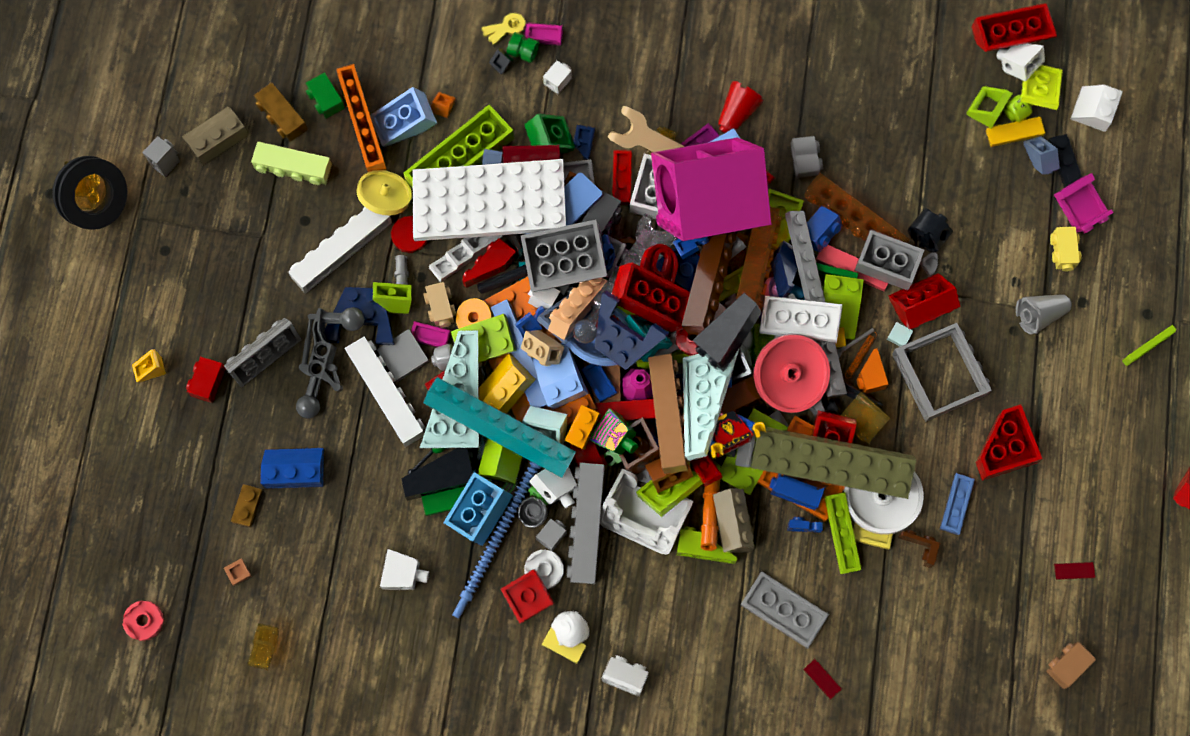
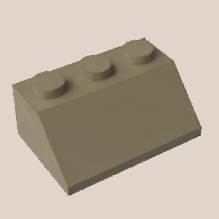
[182,107,249,166]
[713,488,754,553]

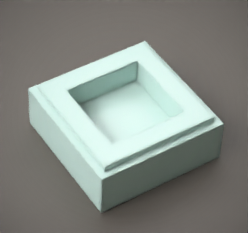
[887,322,913,347]

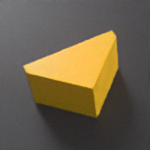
[132,349,166,383]

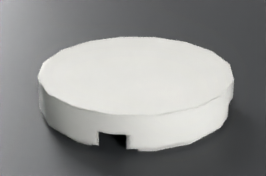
[524,550,563,589]

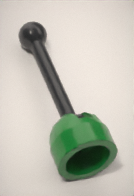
[408,448,446,474]

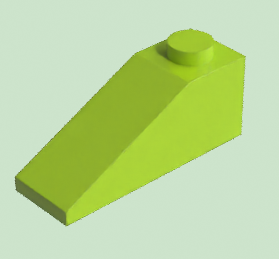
[677,527,737,564]

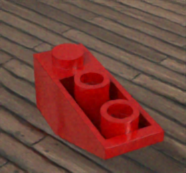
[462,238,517,288]

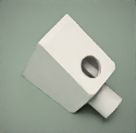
[997,43,1045,81]
[529,466,577,509]
[380,550,429,590]

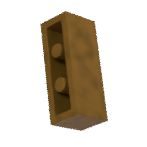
[254,83,308,142]

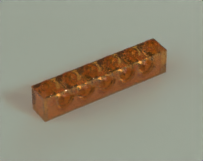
[804,173,910,243]

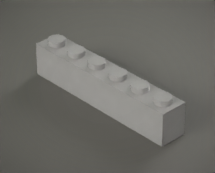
[567,463,604,584]

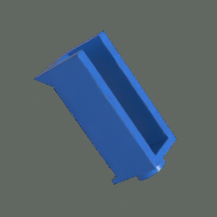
[769,474,825,511]

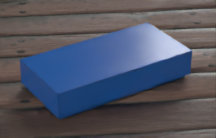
[581,363,617,403]

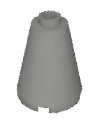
[1016,294,1072,334]

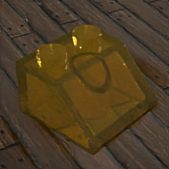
[841,392,890,443]

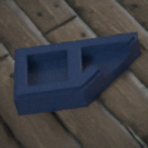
[573,125,595,160]

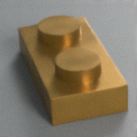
[231,484,263,528]

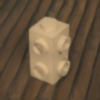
[423,282,456,328]
[521,330,564,366]

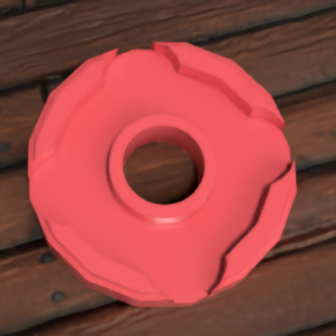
[123,601,164,641]

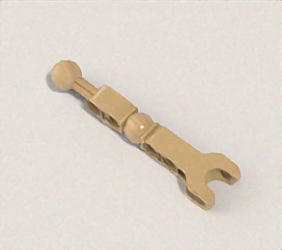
[608,106,685,152]

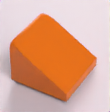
[431,92,456,118]

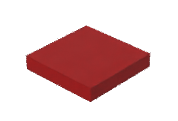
[501,569,555,624]

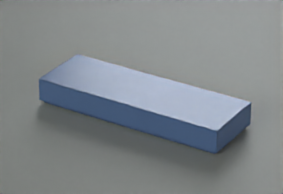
[940,473,975,535]

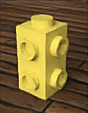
[1050,227,1082,271]

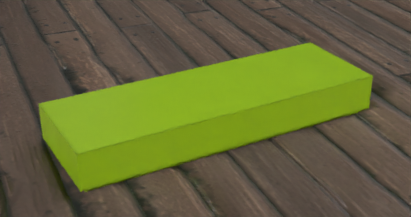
[1122,325,1176,366]

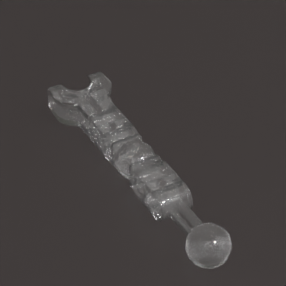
[572,214,676,344]

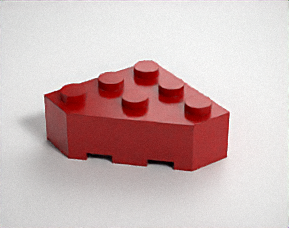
[976,404,1042,481]

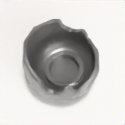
[518,497,548,528]

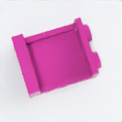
[1054,173,1114,233]

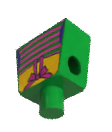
[589,409,638,455]

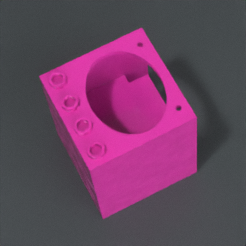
[651,137,771,241]

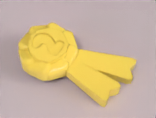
[482,13,525,46]

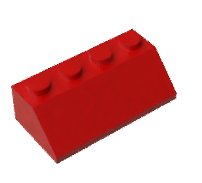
[971,3,1057,52]

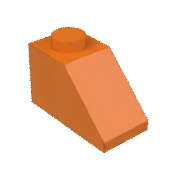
[857,348,888,394]

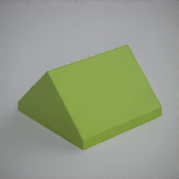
[478,438,522,484]

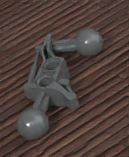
[296,307,365,419]

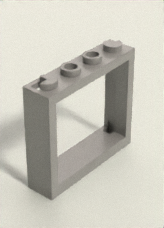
[892,323,992,422]

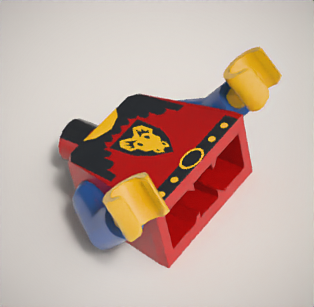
[709,411,767,458]

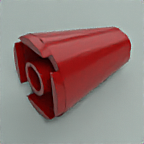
[718,81,764,133]

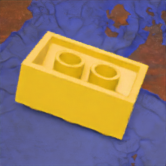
[478,353,536,414]

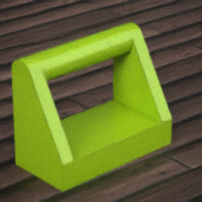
[966,87,1013,129]

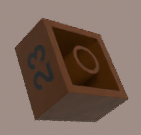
[619,417,661,475]

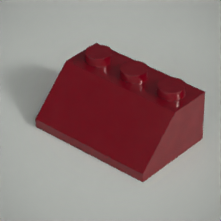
[503,145,561,163]

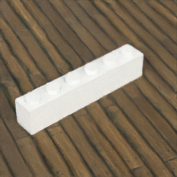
[288,207,392,294]
[345,337,425,447]

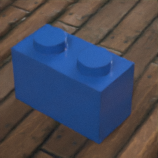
[807,206,843,253]

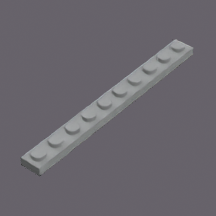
[785,211,847,397]

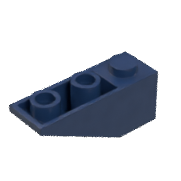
[770,241,798,298]

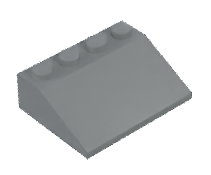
[520,220,608,292]
[224,318,301,388]

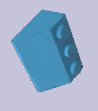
[443,472,513,546]

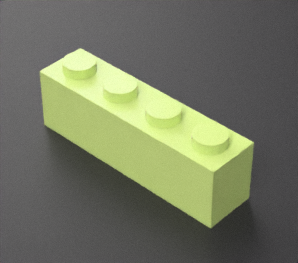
[251,142,332,185]

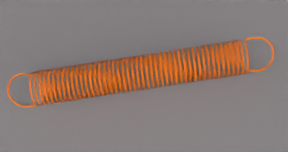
[845,332,877,378]

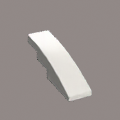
[429,235,503,282]

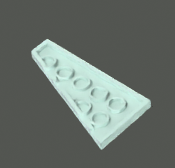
[420,331,479,448]
[682,349,739,460]

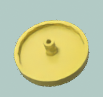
[357,170,412,215]

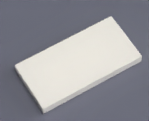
[759,296,842,343]

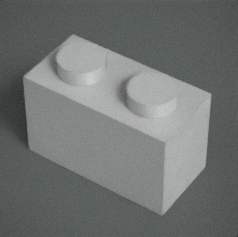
[142,136,180,177]

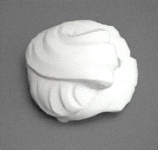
[551,611,589,648]

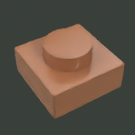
[224,558,252,586]

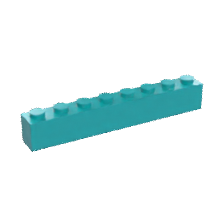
[423,377,576,478]

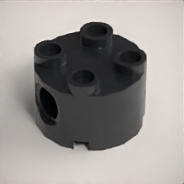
[908,208,953,253]

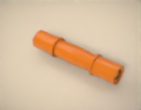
[701,479,720,551]

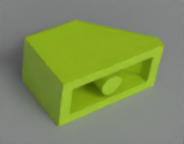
[373,282,412,314]

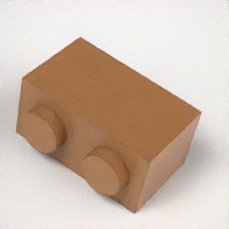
[1046,642,1096,689]

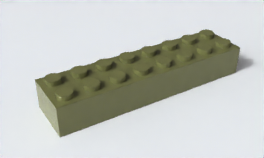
[751,427,916,499]

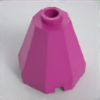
[620,368,653,401]

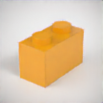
[565,405,601,450]

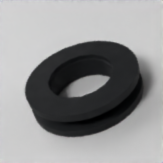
[53,156,128,230]

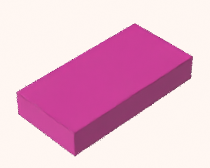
[525,23,562,45]
[411,321,451,347]

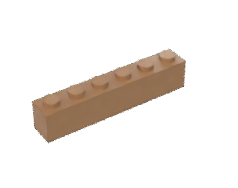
[648,354,691,474]

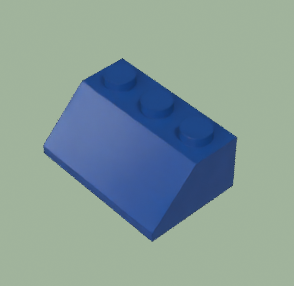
[261,448,324,489]

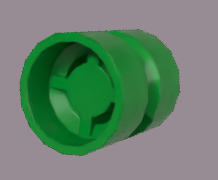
[507,32,539,63]

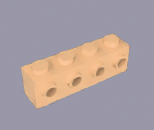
[548,278,608,340]

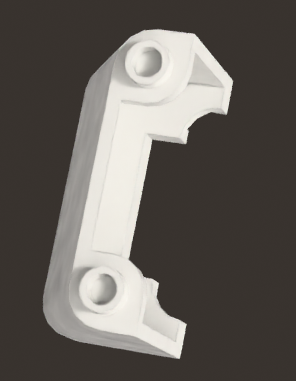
[600,469,693,554]

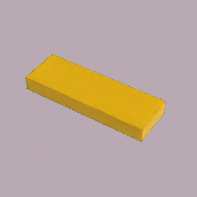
[986,117,1045,147]

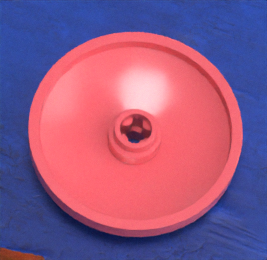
[754,334,830,413]

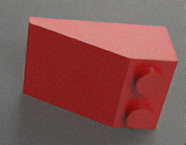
[811,410,857,443]

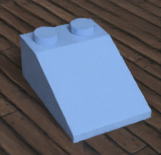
[370,87,437,147]
[532,343,589,409]

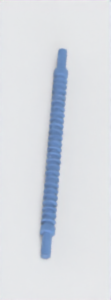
[452,461,541,619]

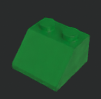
[524,114,575,155]

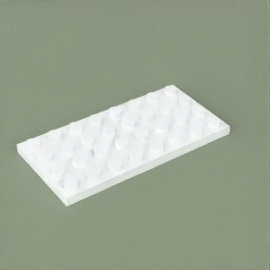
[413,159,566,241]

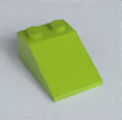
[822,274,864,340]

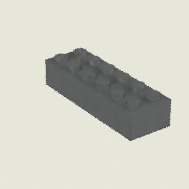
[555,190,622,302]

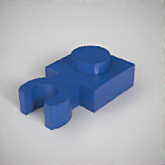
[673,237,709,259]
[515,306,545,335]
[787,517,823,533]

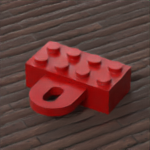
[612,244,690,332]

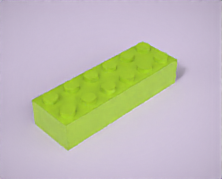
[403,104,514,189]

